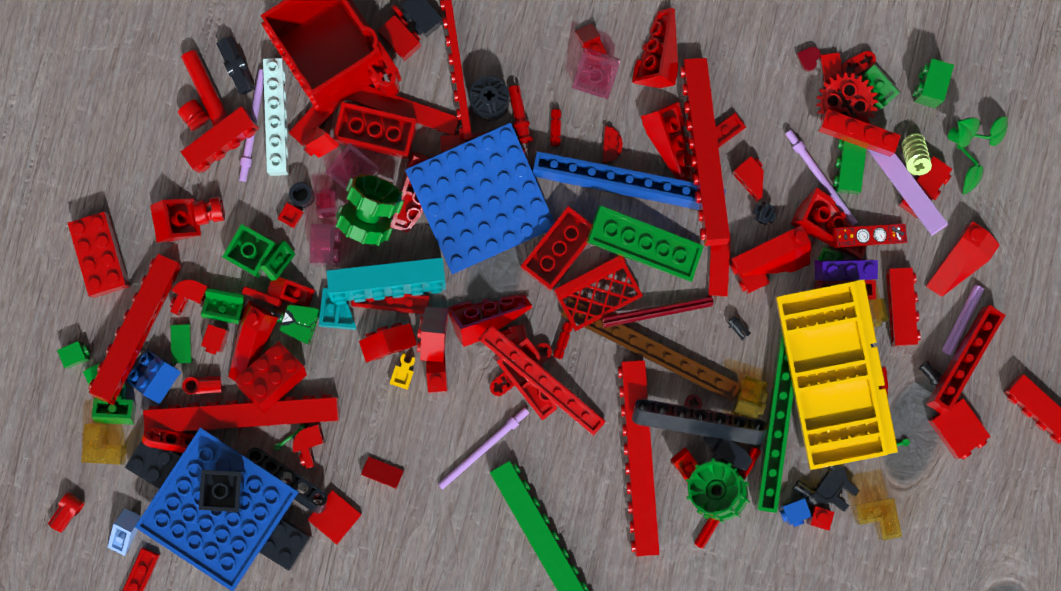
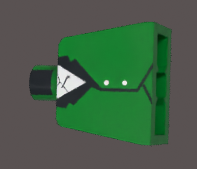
[273,305,320,345]

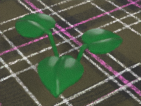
[948,115,1008,195]

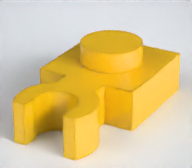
[389,354,415,390]

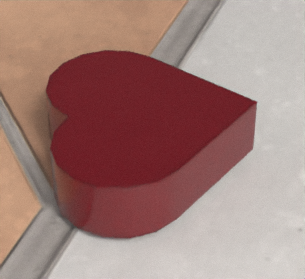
[796,47,820,72]

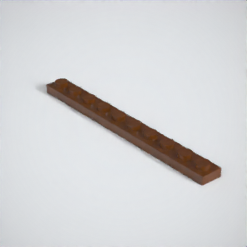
[560,298,741,402]

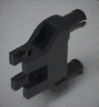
[792,464,860,512]

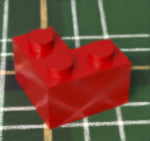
[417,306,448,362]
[359,322,417,363]

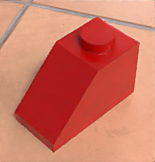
[301,126,339,158]
[732,156,764,202]
[266,277,315,307]
[426,354,448,393]

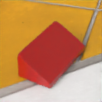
[360,457,404,489]

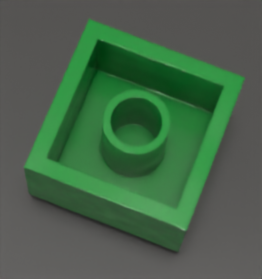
[912,58,954,109]
[222,224,277,278]

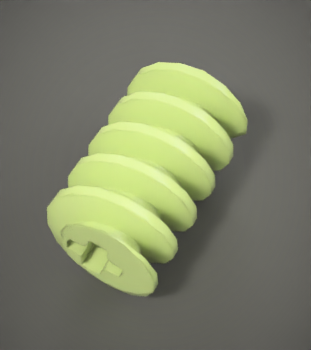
[901,133,932,175]

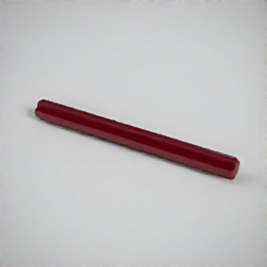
[602,296,714,327]

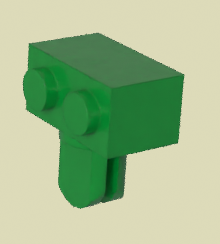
[91,385,136,425]

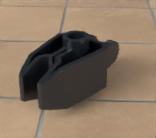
[703,436,753,471]

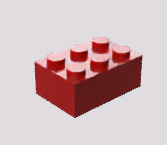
[235,341,307,413]

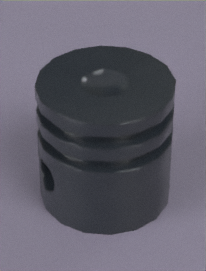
[289,182,314,208]

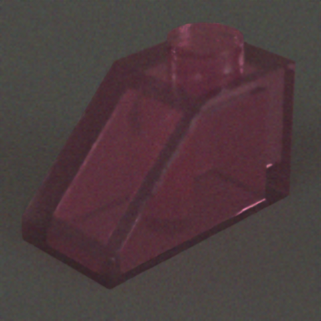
[316,189,339,218]

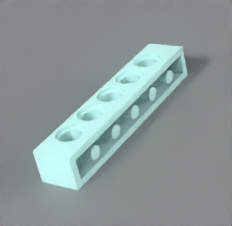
[263,58,289,176]

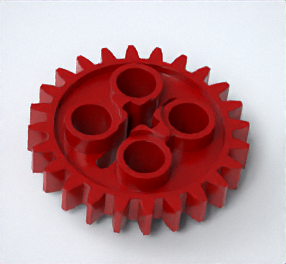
[816,72,879,124]

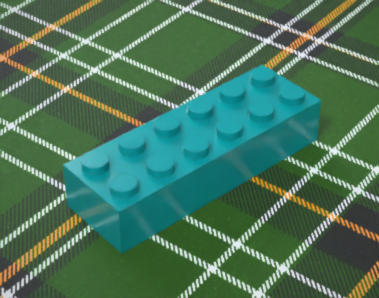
[326,258,446,305]

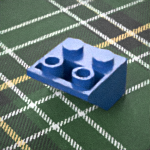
[126,349,181,404]

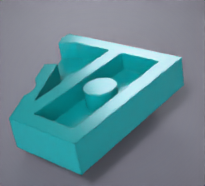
[319,288,356,330]

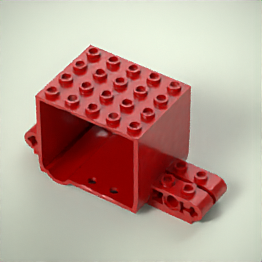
[260,0,402,115]

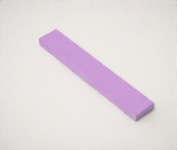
[867,149,948,236]

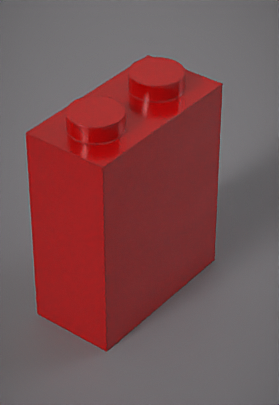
[928,398,991,460]

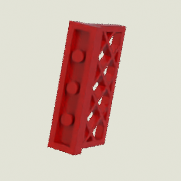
[553,256,643,332]

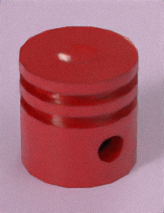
[177,99,210,131]

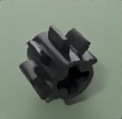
[752,202,777,225]

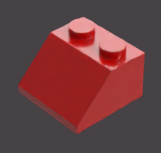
[150,198,201,243]

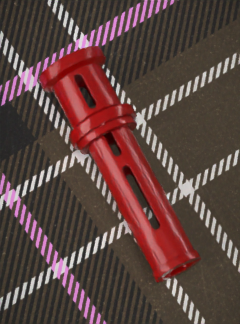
[508,85,533,144]

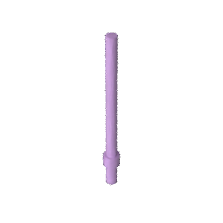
[239,69,264,182]
[785,130,858,226]
[438,407,529,489]

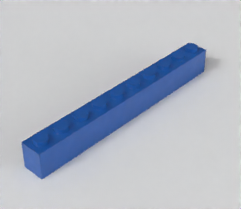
[533,151,726,210]

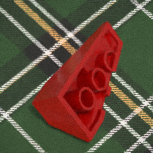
[926,221,1000,297]
[732,225,811,276]

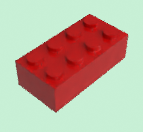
[333,102,418,160]
[520,206,592,292]
[67,212,131,298]

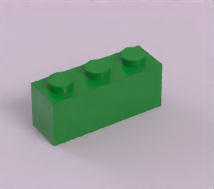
[833,139,866,195]

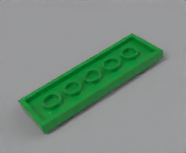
[586,206,704,282]

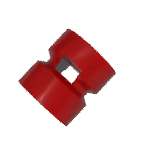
[193,196,225,226]

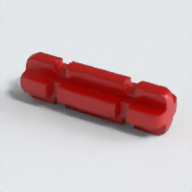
[550,109,561,147]
[553,322,573,359]

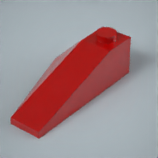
[632,7,678,88]
[641,101,693,181]
[391,151,431,233]
[790,188,867,259]
[447,295,532,347]
[228,301,278,382]
[493,337,557,421]

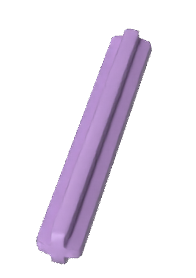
[942,285,984,355]

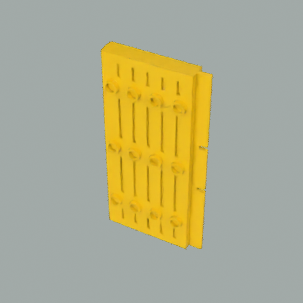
[775,279,898,470]

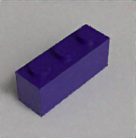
[815,259,878,281]

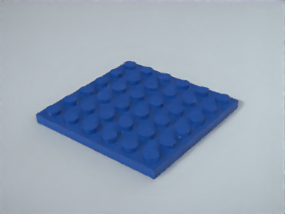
[405,122,554,274]
[135,428,299,591]

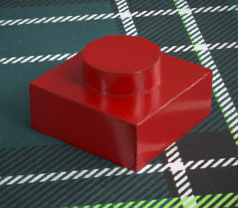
[278,203,304,229]

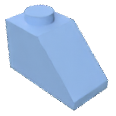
[108,509,141,556]

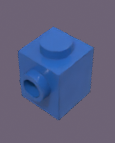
[779,498,812,527]

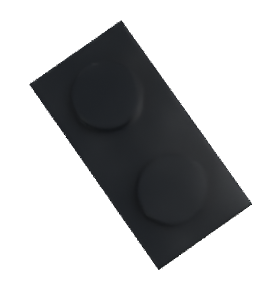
[401,0,443,38]

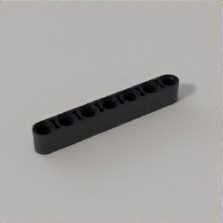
[632,399,768,445]

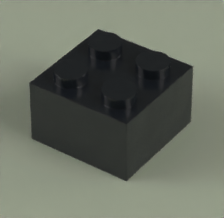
[199,469,245,512]

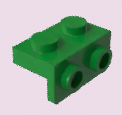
[862,64,901,109]
[201,288,245,324]

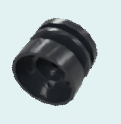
[469,76,510,121]

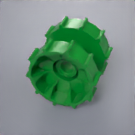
[335,173,404,246]
[686,458,750,524]

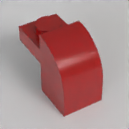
[170,280,210,316]
[293,425,325,469]

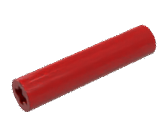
[181,50,228,126]

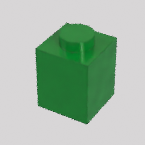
[57,341,90,369]

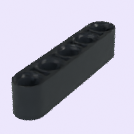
[247,447,327,513]

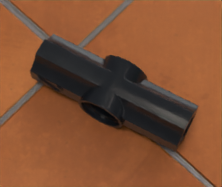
[216,37,255,95]

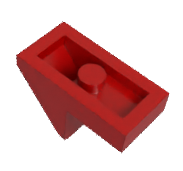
[575,24,608,65]
[670,448,699,484]

